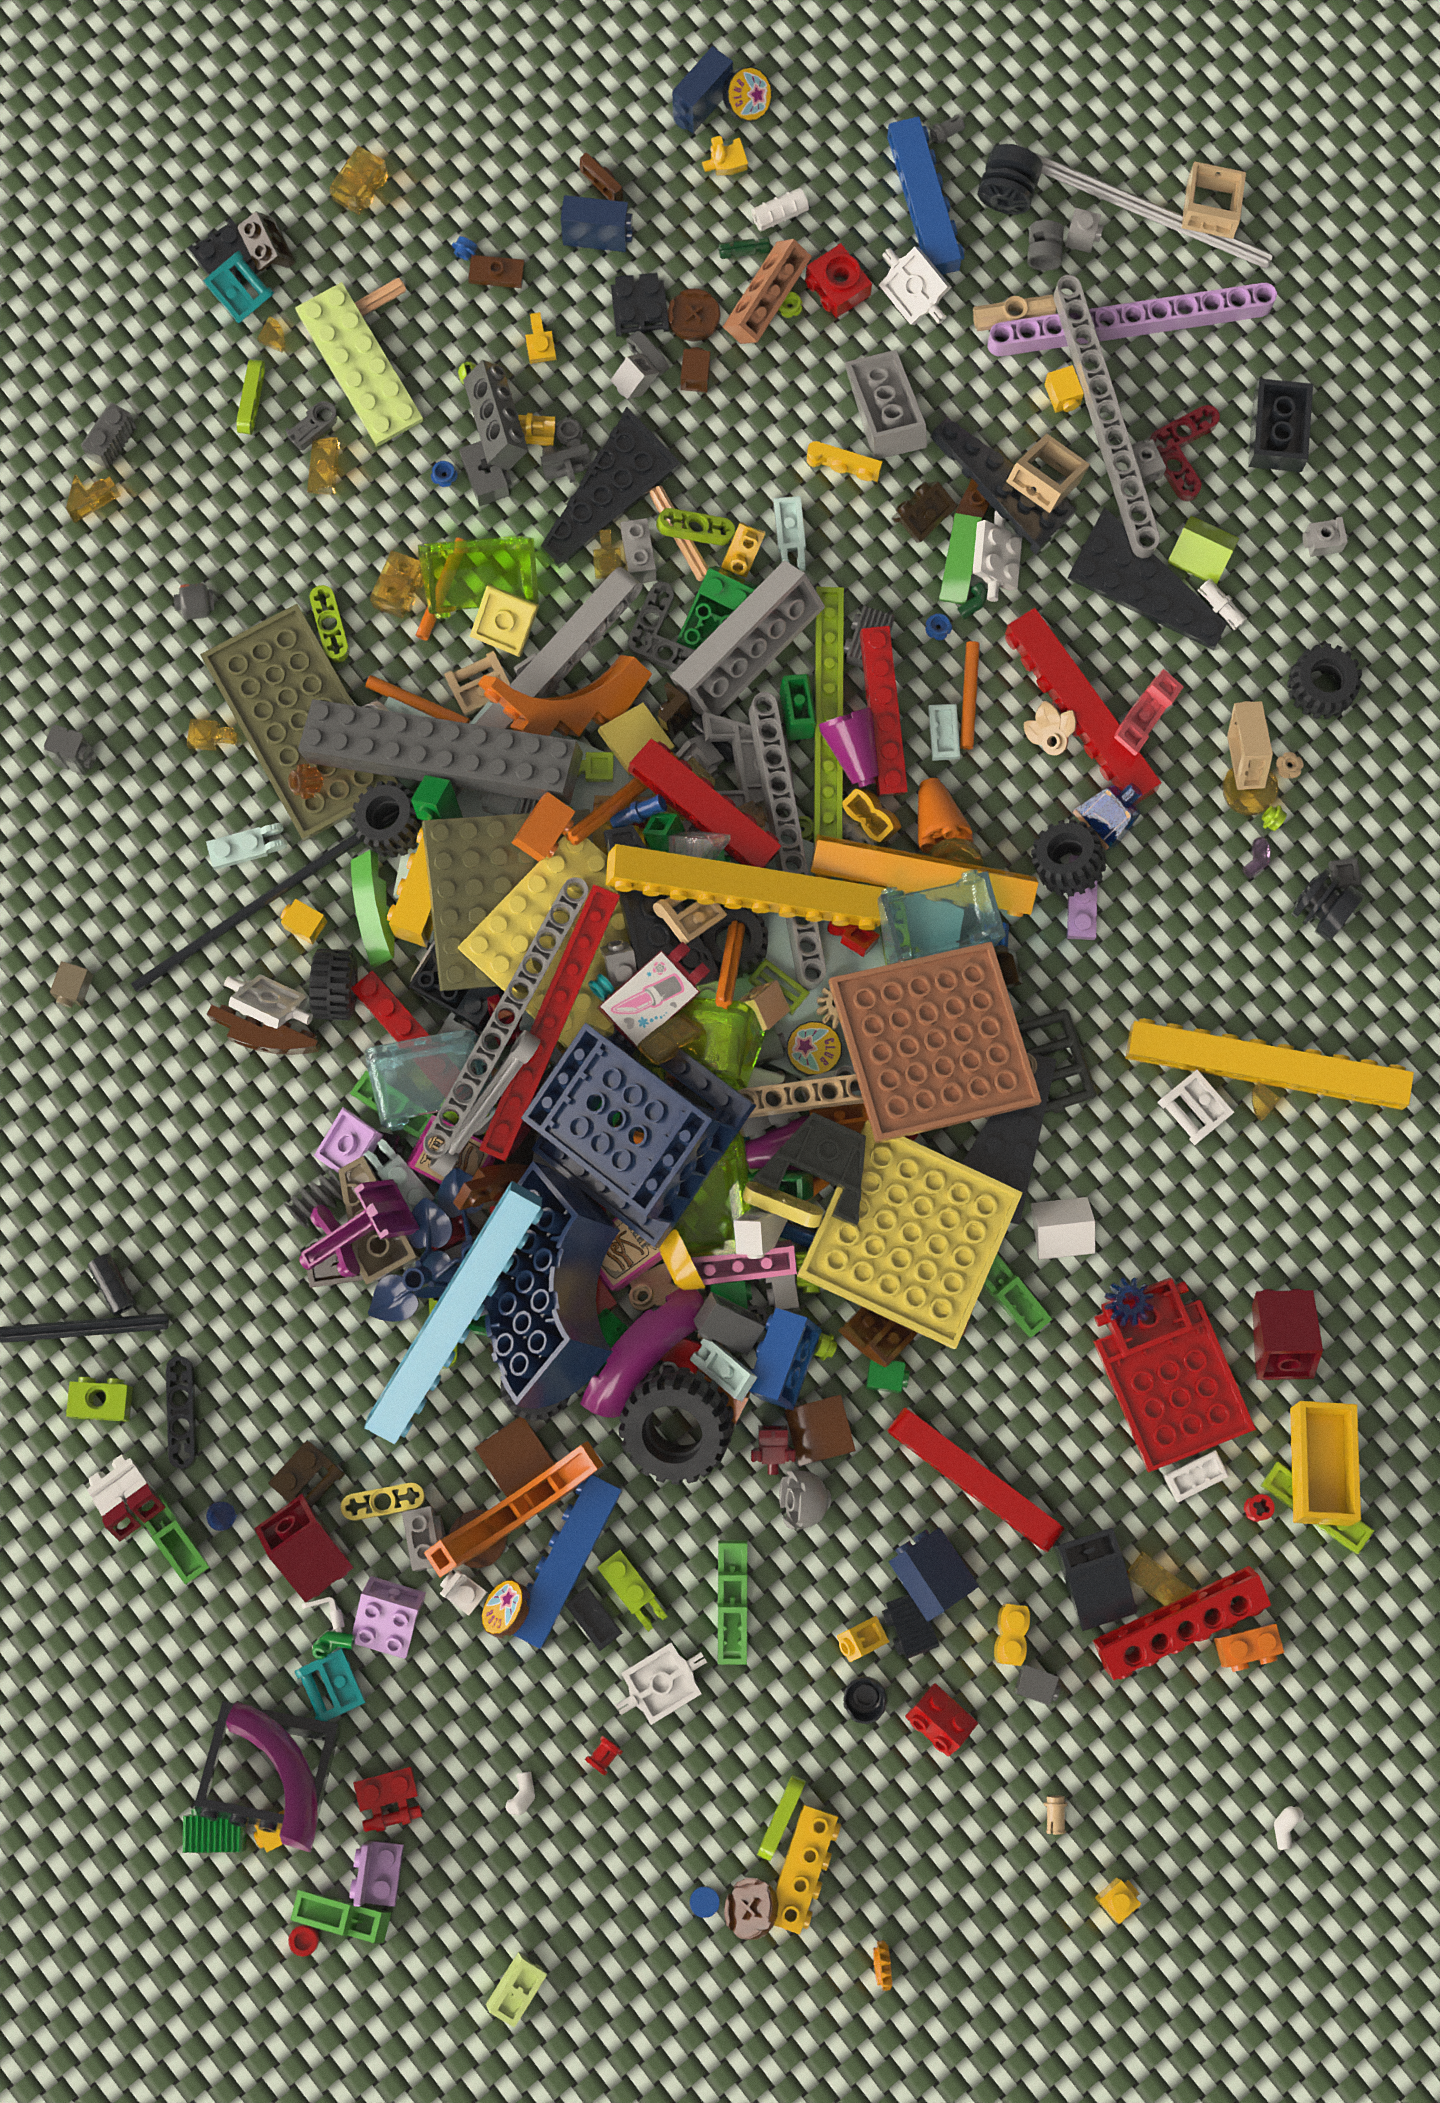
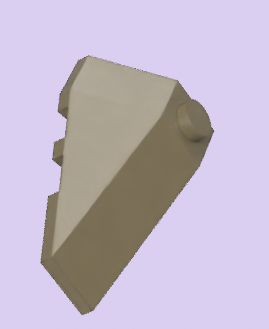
[338,1156,422,1285]

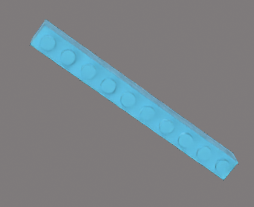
[364,1181,544,1444]

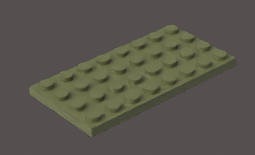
[200,604,398,842]

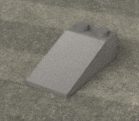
[845,350,927,460]

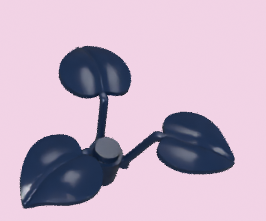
[414,1167,484,1298]
[368,1198,488,1321]

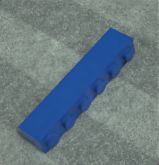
[887,117,964,275]
[513,1475,622,1649]

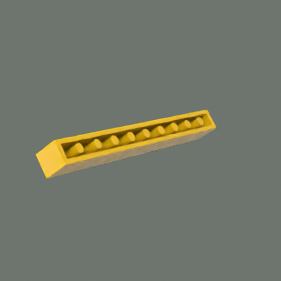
[606,844,887,930]
[1125,1018,1414,1110]

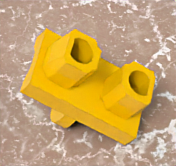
[518,412,556,446]
[721,522,765,578]

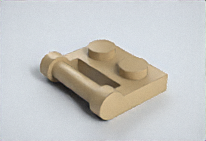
[444,651,510,717]
[653,897,727,944]

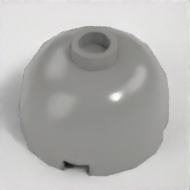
[779,1470,831,1529]

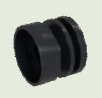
[977,144,1043,215]
[1291,867,1365,943]

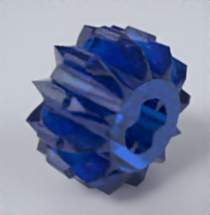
[1104,1277,1154,1326]

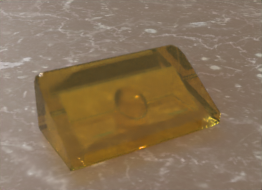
[307,437,340,495]

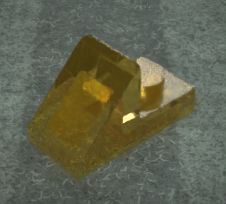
[66,474,121,523]

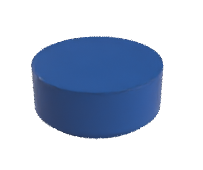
[690,1886,719,1918]

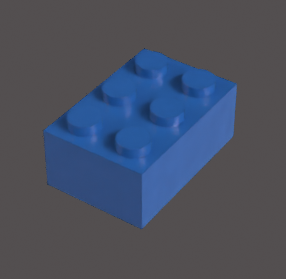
[749,1308,822,1411]

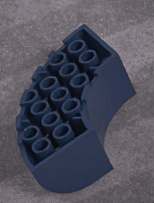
[485,1161,620,1409]

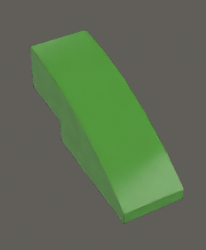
[939,513,982,605]
[142,1493,210,1585]
[290,1890,391,1943]

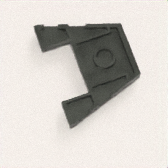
[753,1112,866,1227]

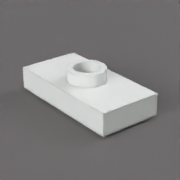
[1163,1450,1229,1502]

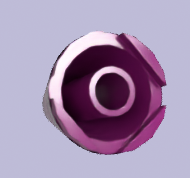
[818,707,879,788]
[740,1115,809,1171]

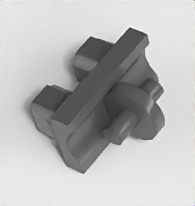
[540,438,591,483]

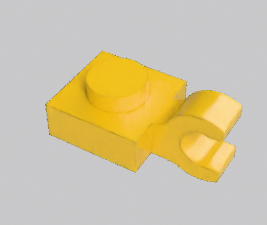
[525,312,556,364]

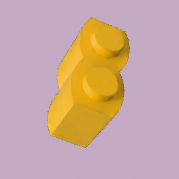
[842,788,901,842]
[994,1604,1030,1666]

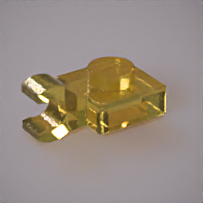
[593,530,622,579]
[187,719,237,751]

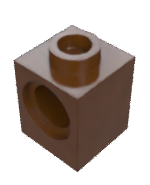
[680,347,710,392]

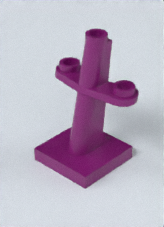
[299,1179,420,1278]

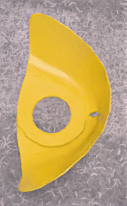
[659,1229,705,1290]

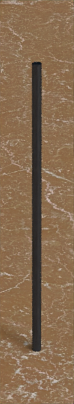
[130,793,415,992]

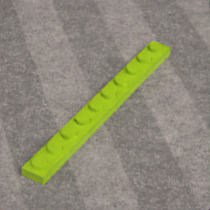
[813,586,844,847]

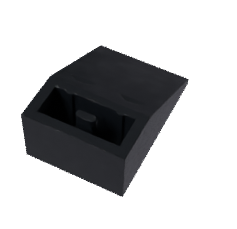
[408,944,504,1032]
[1053,1527,1138,1631]

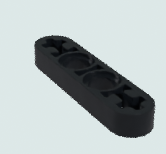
[166,1356,197,1470]

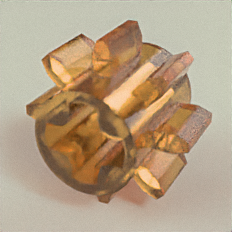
[288,763,323,799]

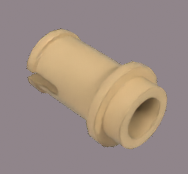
[1044,1795,1068,1834]

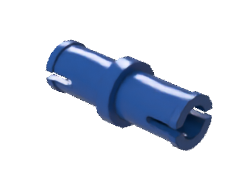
[610,794,667,828]

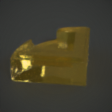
[257,316,285,353]
[1251,1081,1281,1121]

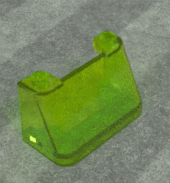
[418,536,539,618]
[639,997,766,1090]
[673,1134,752,1257]

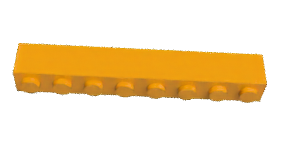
[810,834,1039,917]

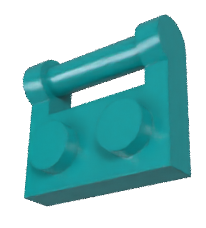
[203,250,275,324]
[294,1648,367,1722]

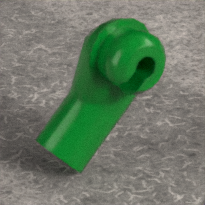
[312,1631,356,1659]

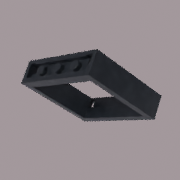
[194,1701,340,1833]

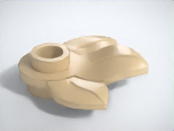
[1024,701,1076,755]
[629,1263,679,1311]

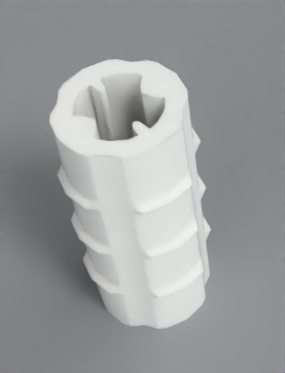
[751,188,809,231]

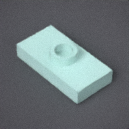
[928,704,960,761]

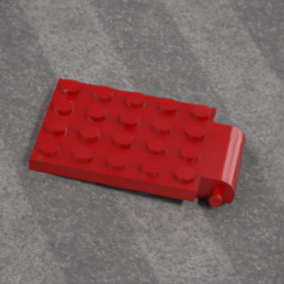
[1093,1277,1256,1473]

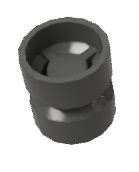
[1027,220,1064,271]

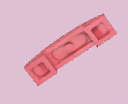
[1114,669,1184,756]

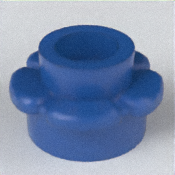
[452,236,478,260]
[431,461,457,487]
[925,614,952,640]

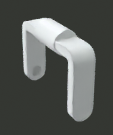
[302,1597,345,1649]

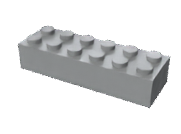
[670,560,825,716]

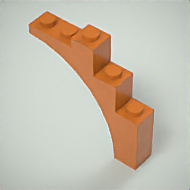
[478,655,652,736]
[424,1441,604,1577]

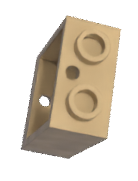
[1181,161,1246,239]
[1006,433,1090,513]
[1227,701,1273,790]

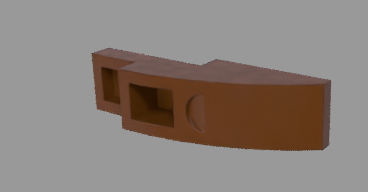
[207,1004,321,1055]
[453,1164,557,1210]

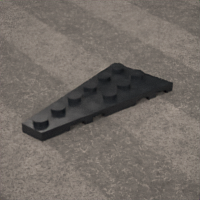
[541,407,681,568]
[930,417,1077,555]
[1067,507,1227,651]
[603,825,720,987]
[961,1053,1057,1225]

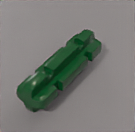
[718,237,771,259]

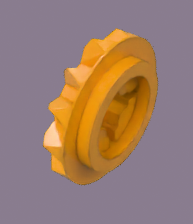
[873,1941,892,1991]

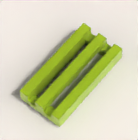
[748,958,810,1015]

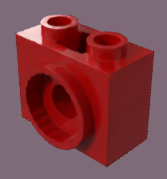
[805,243,872,318]

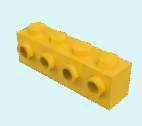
[774,1804,841,1935]

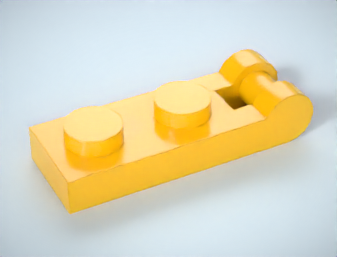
[807,441,882,482]

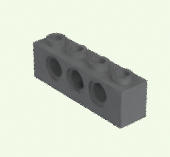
[463,360,528,471]

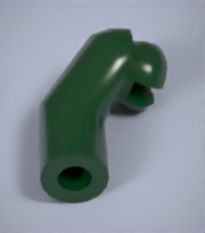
[957,582,988,620]

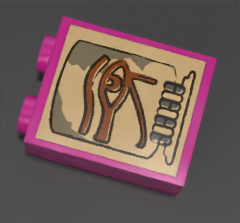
[406,1115,496,1184]
[599,1217,663,1292]

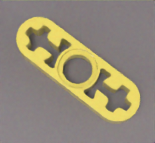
[742,1182,824,1228]
[340,1483,425,1521]

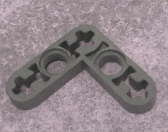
[628,582,695,672]

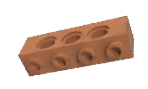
[723,239,812,344]

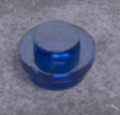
[206,1502,236,1531]

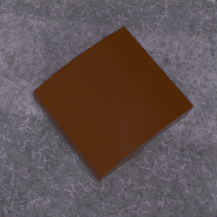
[838,1306,918,1367]
[784,1395,856,1467]
[475,1417,555,1497]

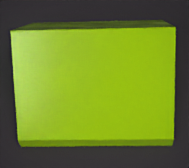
[1167,515,1240,585]

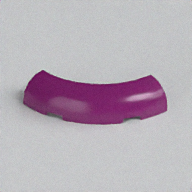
[580,1288,704,1418]
[226,1701,318,1853]

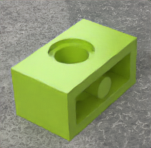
[66,1377,133,1422]

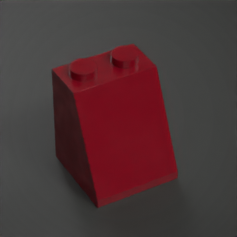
[1252,1289,1323,1380]
[254,1494,354,1603]

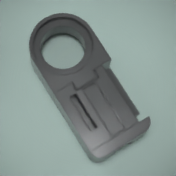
[286,401,338,451]

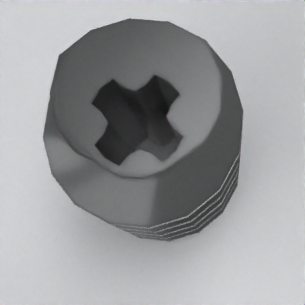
[283,1168,343,1229]

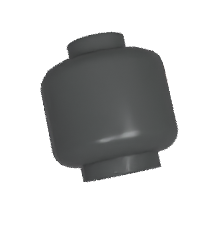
[174,583,214,620]

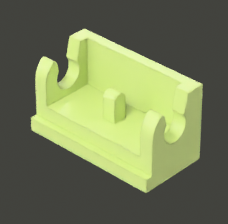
[486,1952,547,2028]

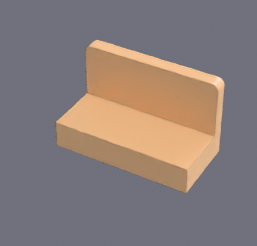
[731,980,790,1031]

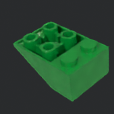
[676,565,758,650]

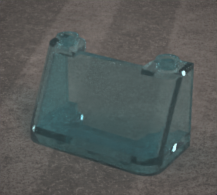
[877,870,1006,965]
[365,1030,495,1131]

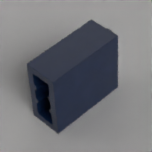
[672,46,733,133]
[560,195,634,252]
[888,1527,979,1622]

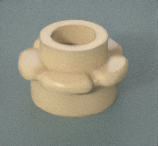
[1276,752,1303,779]

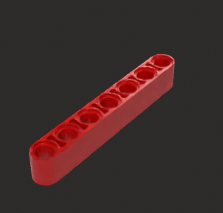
[887,1408,1065,1553]

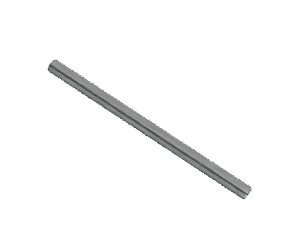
[1035,153,1273,268]

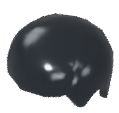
[843,1676,888,1724]

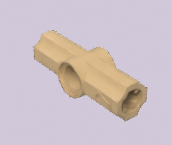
[973,295,1056,332]

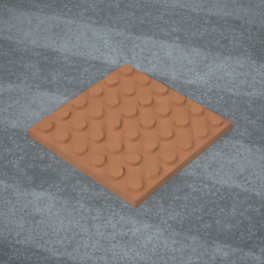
[828,942,1042,1143]

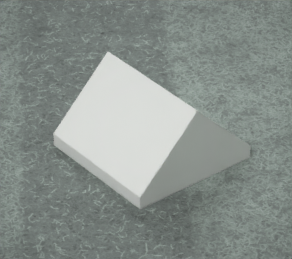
[1031,1197,1095,1260]

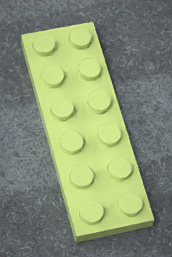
[295,282,423,447]

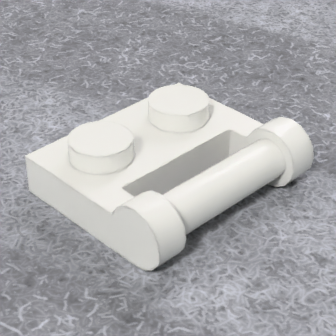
[1158,1070,1234,1146]

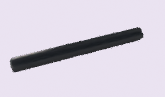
[0,1313,169,1343]

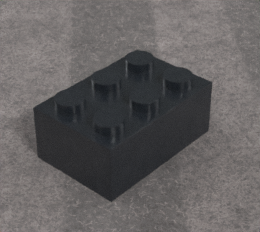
[1248,378,1313,472]

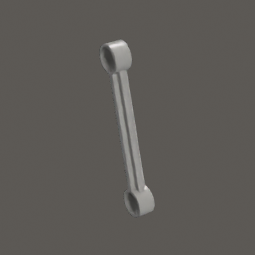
[429,1030,540,1177]

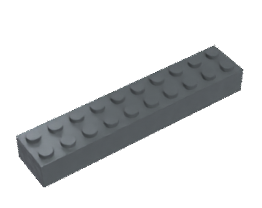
[298,699,583,805]

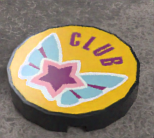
[723,66,772,122]
[786,1021,842,1077]

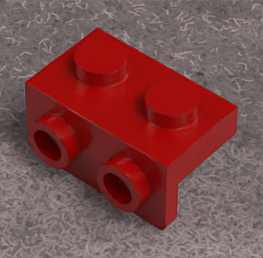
[905,1683,979,1757]

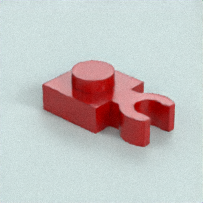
[827,921,880,957]

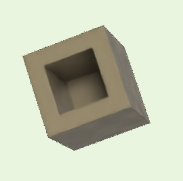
[50,961,93,1008]

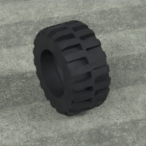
[619,1367,735,1485]

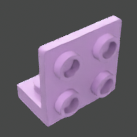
[352,1576,426,1659]
[350,1840,404,1907]

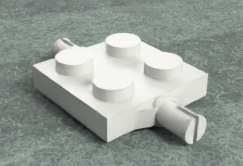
[879,247,951,325]
[973,511,1022,602]
[224,974,313,1029]
[615,1642,707,1725]

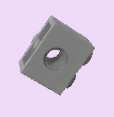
[402,1506,446,1572]

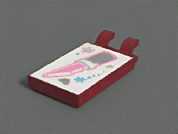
[597,942,710,1051]

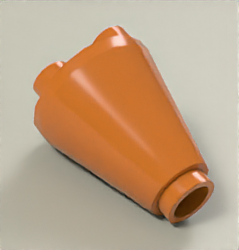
[918,778,973,859]

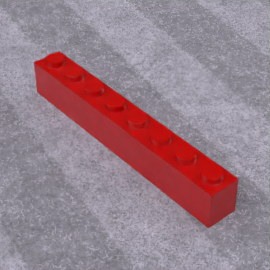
[1005,608,1162,808]

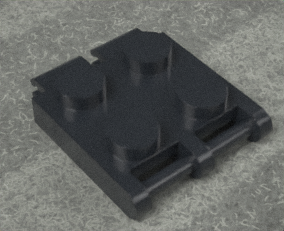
[187,219,260,284]
[611,273,669,337]

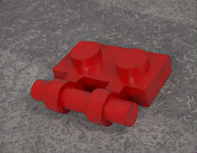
[353,1766,423,1832]

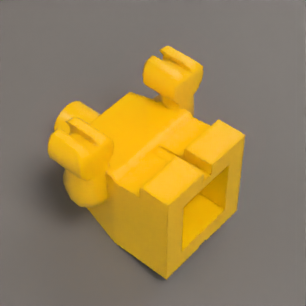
[702,136,748,175]

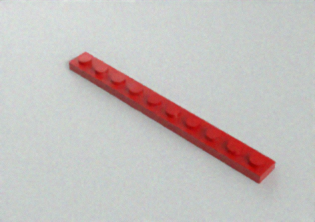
[479,884,620,1161]

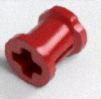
[1243,1494,1275,1522]
[584,1736,623,1776]

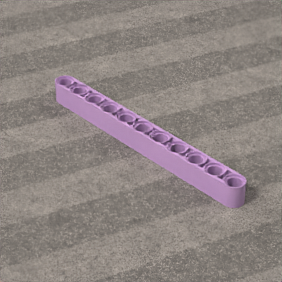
[988,283,1277,356]

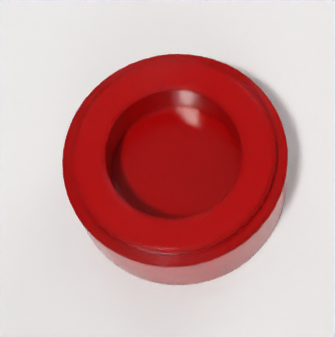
[288,1924,320,1956]

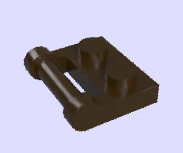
[268,1440,346,1507]

